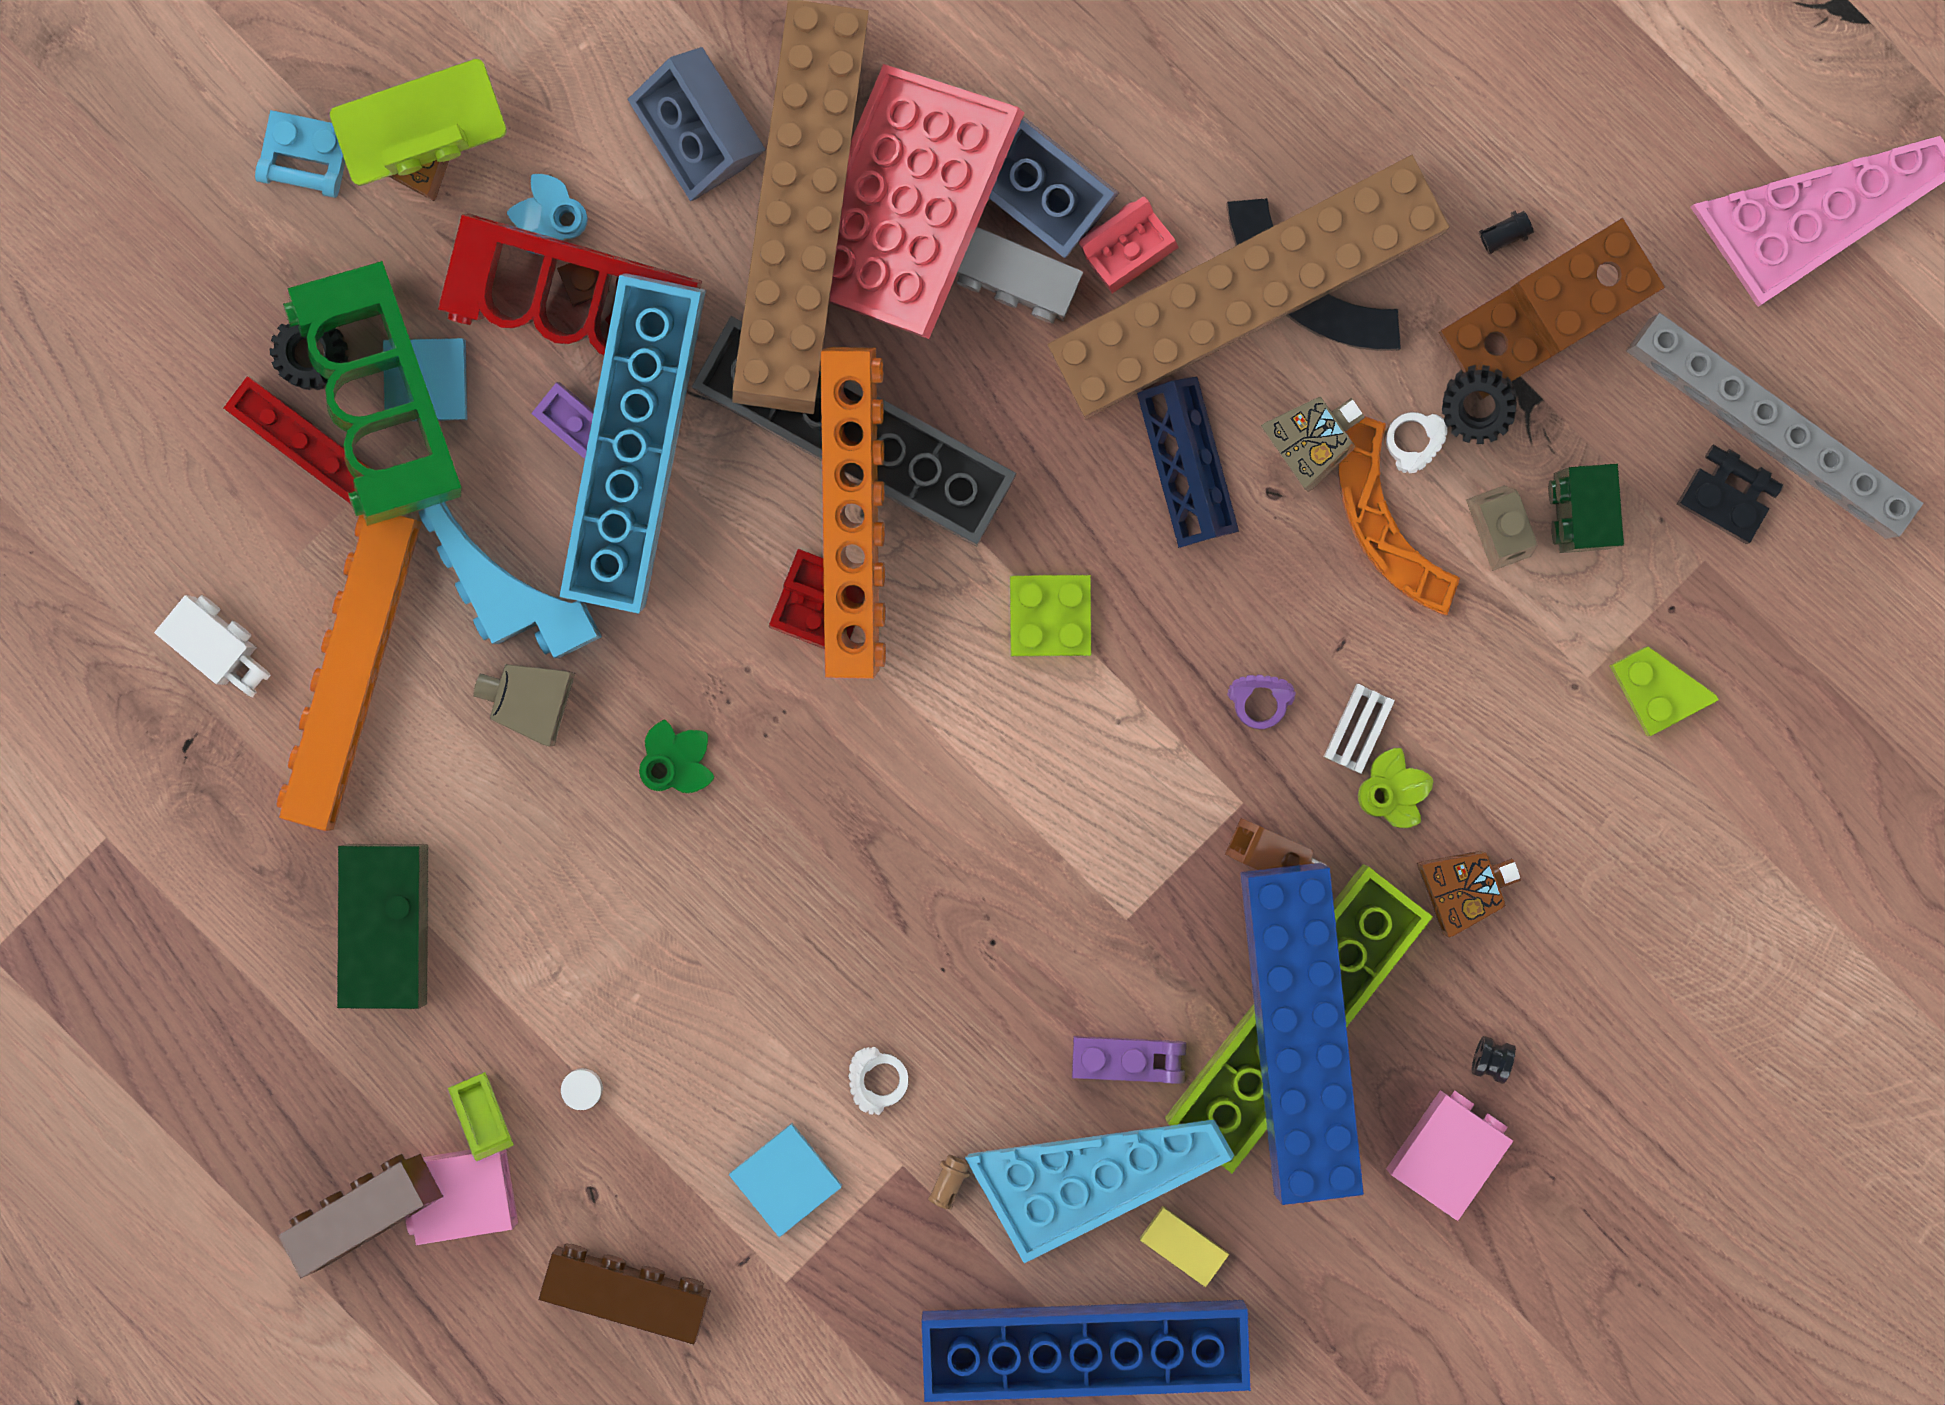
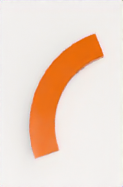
[1338,416,1460,616]

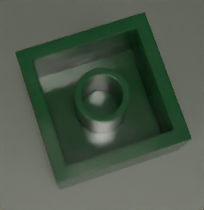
[1548,463,1624,553]

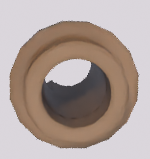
[928,1155,970,1210]

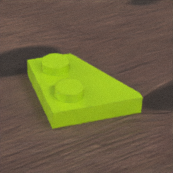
[1609,647,1719,736]

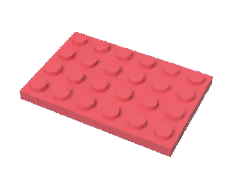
[829,64,1024,339]

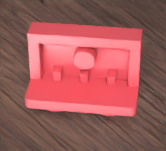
[1079,196,1178,294]

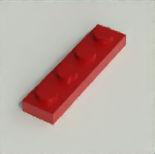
[223,376,372,504]

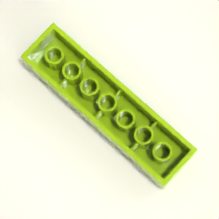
[1165,864,1433,1174]

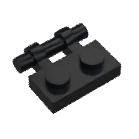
[1677,444,1783,544]

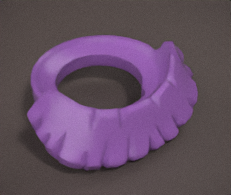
[1227,675,1296,729]

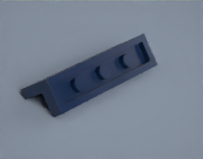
[1137,377,1239,548]

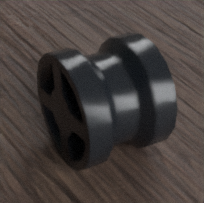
[1471,1036,1516,1084]

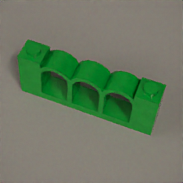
[283,261,462,526]

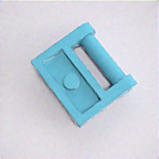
[255,110,345,198]

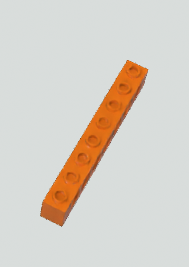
[821,347,886,679]

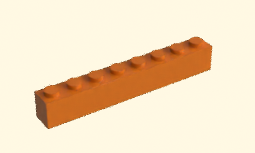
[277,515,422,831]

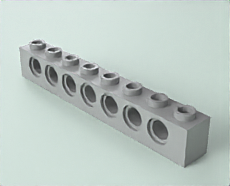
[1626,313,1924,539]

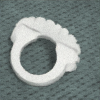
[1386,412,1448,473]
[849,1047,908,1115]

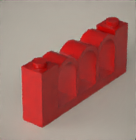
[438,213,702,356]

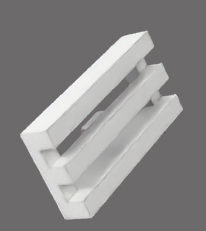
[1323,684,1395,774]

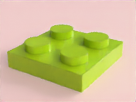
[1010,575,1091,656]

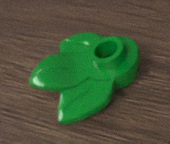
[639,719,715,794]

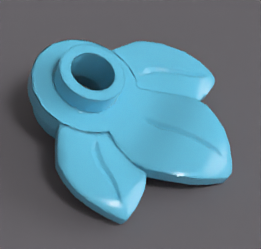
[507,174,588,255]

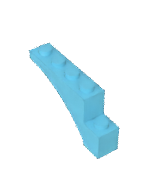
[419,502,602,658]

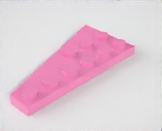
[1690,136,1945,307]

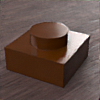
[557,263,610,307]

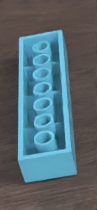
[559,273,706,614]

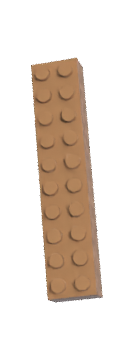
[732,0,869,414]
[1047,154,1450,420]

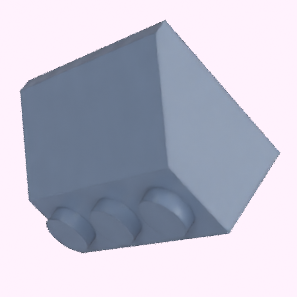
[627,47,766,201]
[989,117,1119,258]

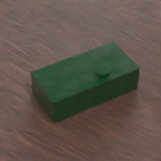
[337,844,428,1009]

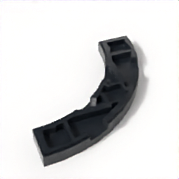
[1226,198,1401,351]

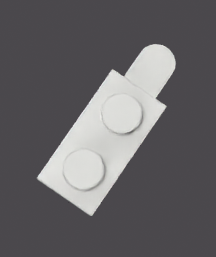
[154,595,271,697]

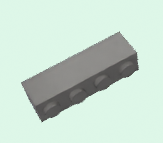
[956,227,1083,324]

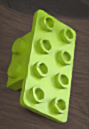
[330,59,507,186]

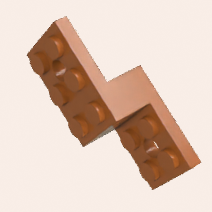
[1439,218,1665,400]

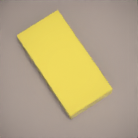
[1140,1206,1229,1287]

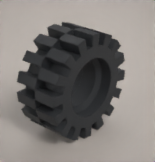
[269,323,349,390]
[1442,365,1517,444]

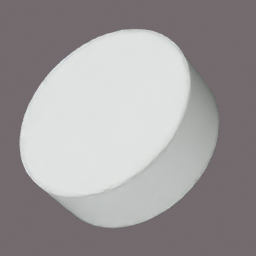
[561,1068,603,1110]

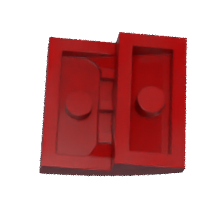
[769,549,865,649]

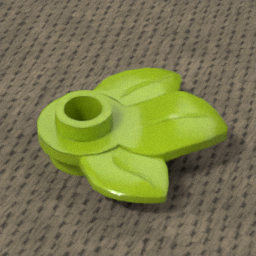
[1358,748,1434,828]

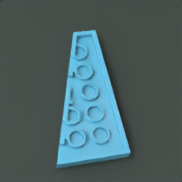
[965,1120,1234,1263]

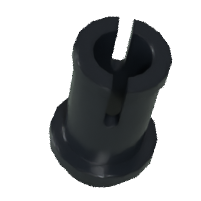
[1479,211,1534,255]

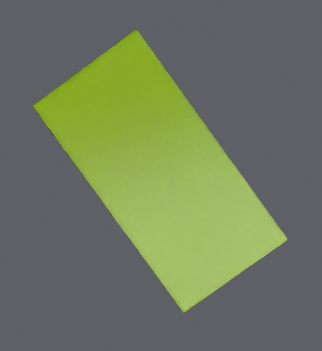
[448,1072,514,1161]

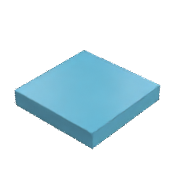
[383,338,467,421]
[729,1123,842,1237]

